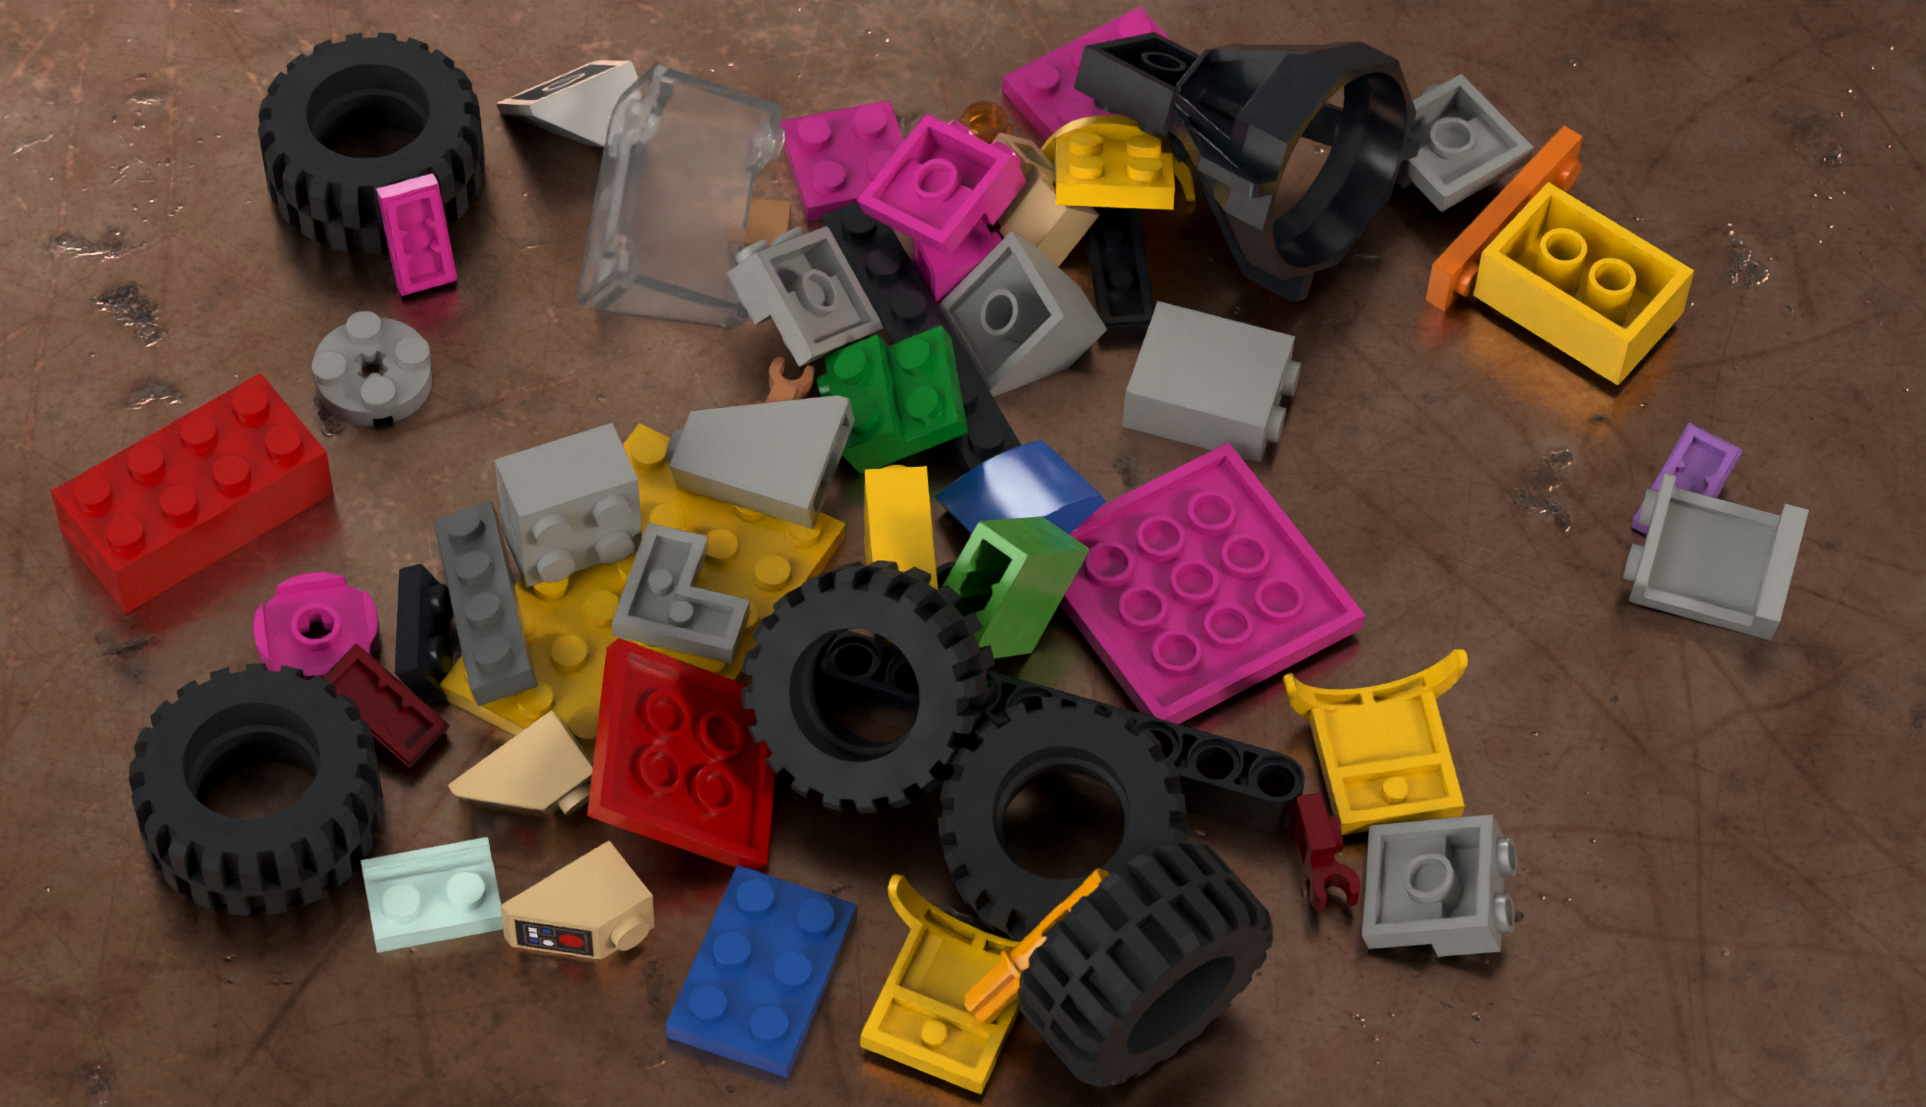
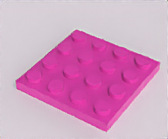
[1060,442,1365,724]

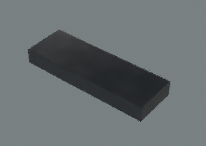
[1083,206,1155,340]

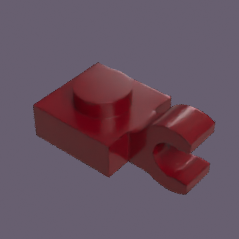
[1290,792,1360,912]

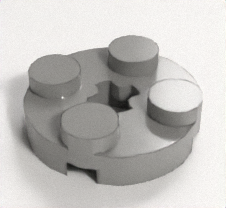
[312,311,432,426]

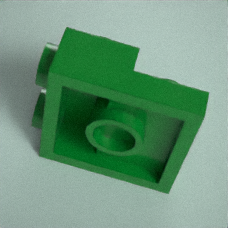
[817,325,968,475]

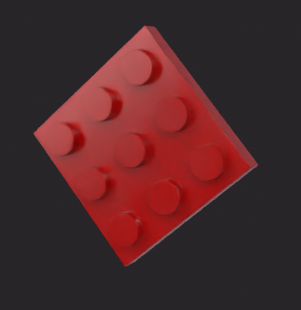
[587,638,775,871]

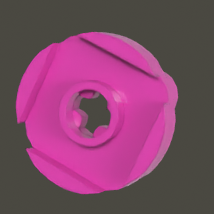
[253,572,380,681]

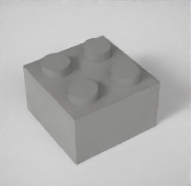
[494,422,642,588]

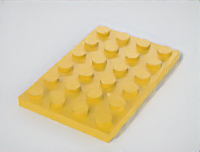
[440,423,846,761]

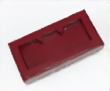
[322,643,450,775]

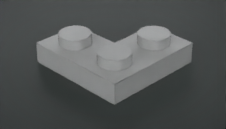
[612,523,750,664]

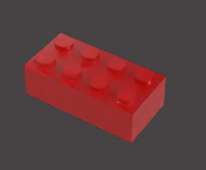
[51,373,334,614]

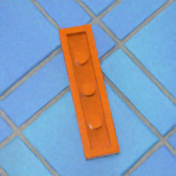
[1426,125,1583,312]

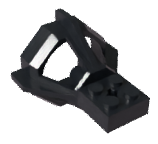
[1074,32,1421,302]

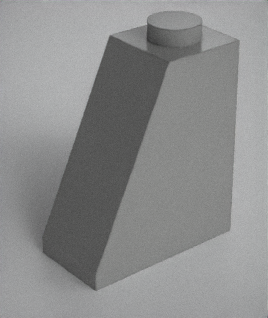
[666,395,855,529]

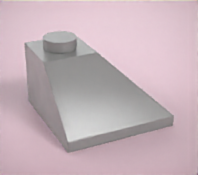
[496,60,656,153]
[938,231,1107,397]

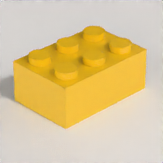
[1473,182,1694,385]

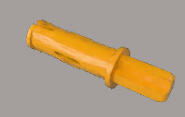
[964,868,1110,1024]

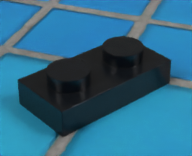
[395,563,454,704]

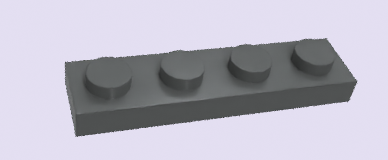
[433,500,538,706]

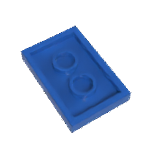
[665,865,857,1078]

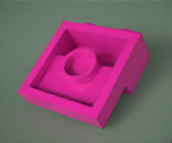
[856,113,1027,257]

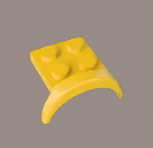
[1040,115,1195,210]
[1283,649,1468,835]
[860,874,1020,1095]

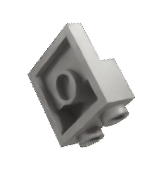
[1396,74,1534,212]
[726,226,884,367]
[1362,814,1517,957]

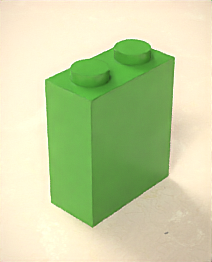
[942,516,1090,658]

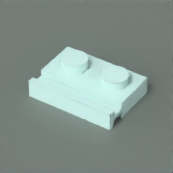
[361,837,503,953]

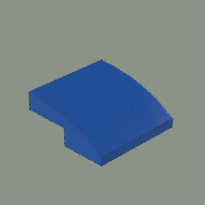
[935,440,1106,536]

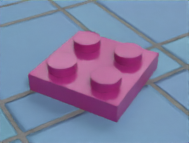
[780,100,904,222]

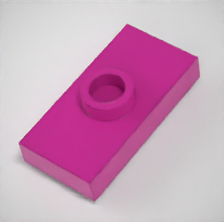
[376,173,458,296]

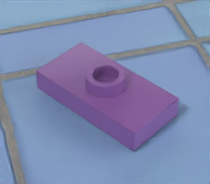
[1631,422,1743,535]

